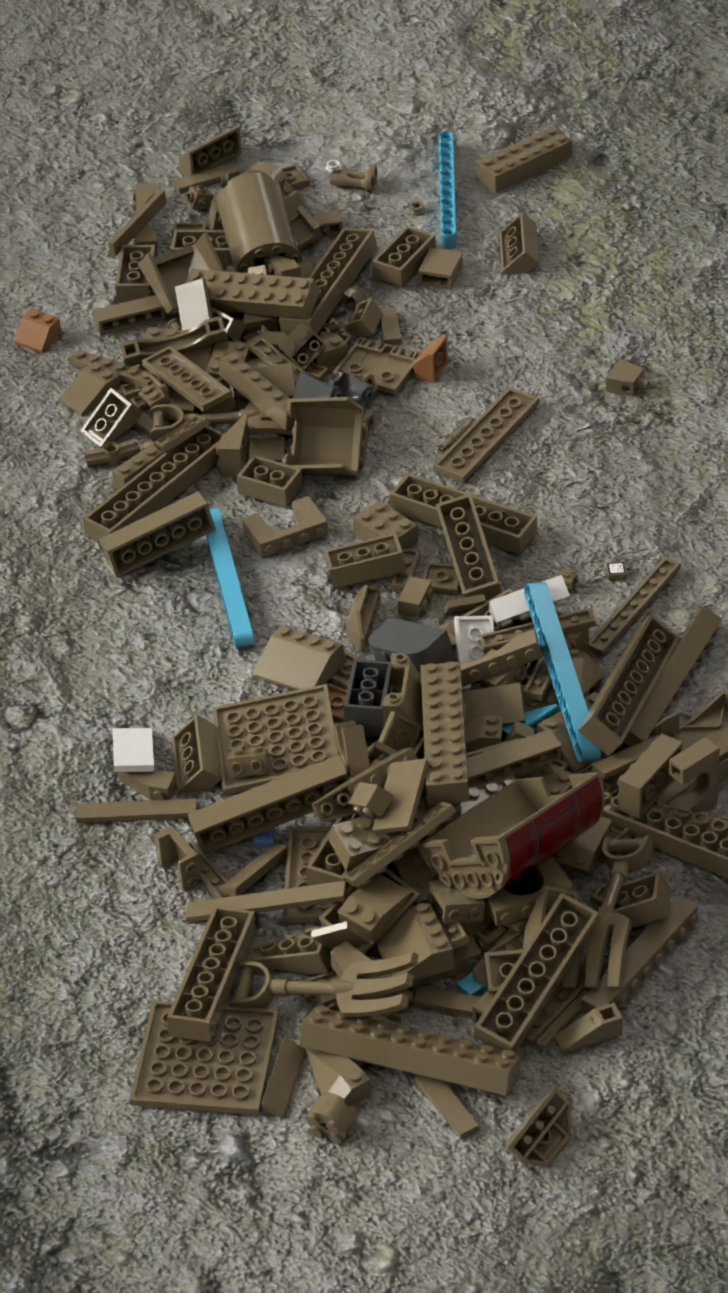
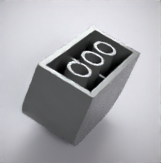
[369,617,457,674]
[344,659,392,739]

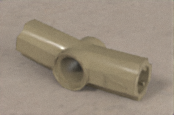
[84,439,140,467]

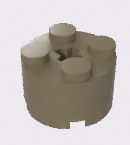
[306,1092,357,1144]

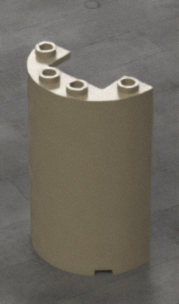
[216,173,302,273]

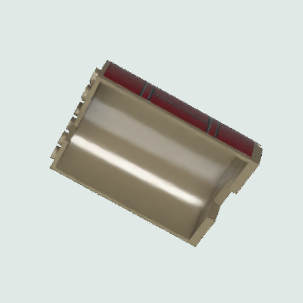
[417,772,605,899]

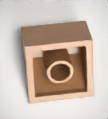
[14,309,62,353]
[412,335,448,383]

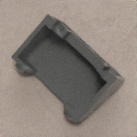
[293,371,374,403]

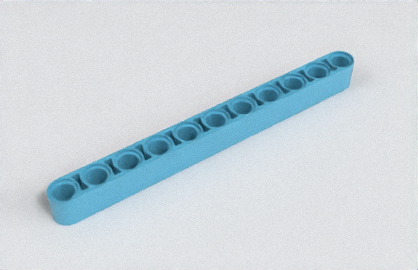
[439,131,456,249]
[205,508,254,648]
[524,582,601,763]

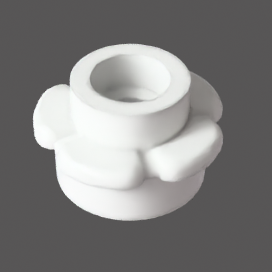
[325,160,341,174]

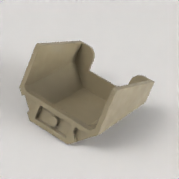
[138,233,224,314]
[282,397,368,476]

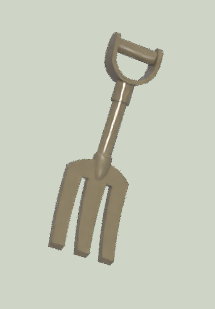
[149,402,293,442]
[562,835,653,989]
[229,952,419,1017]

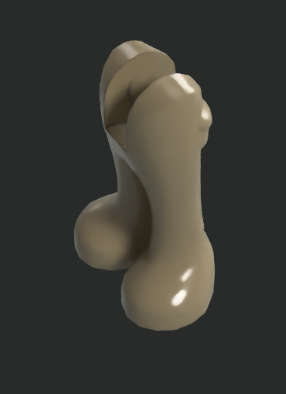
[330,165,378,191]

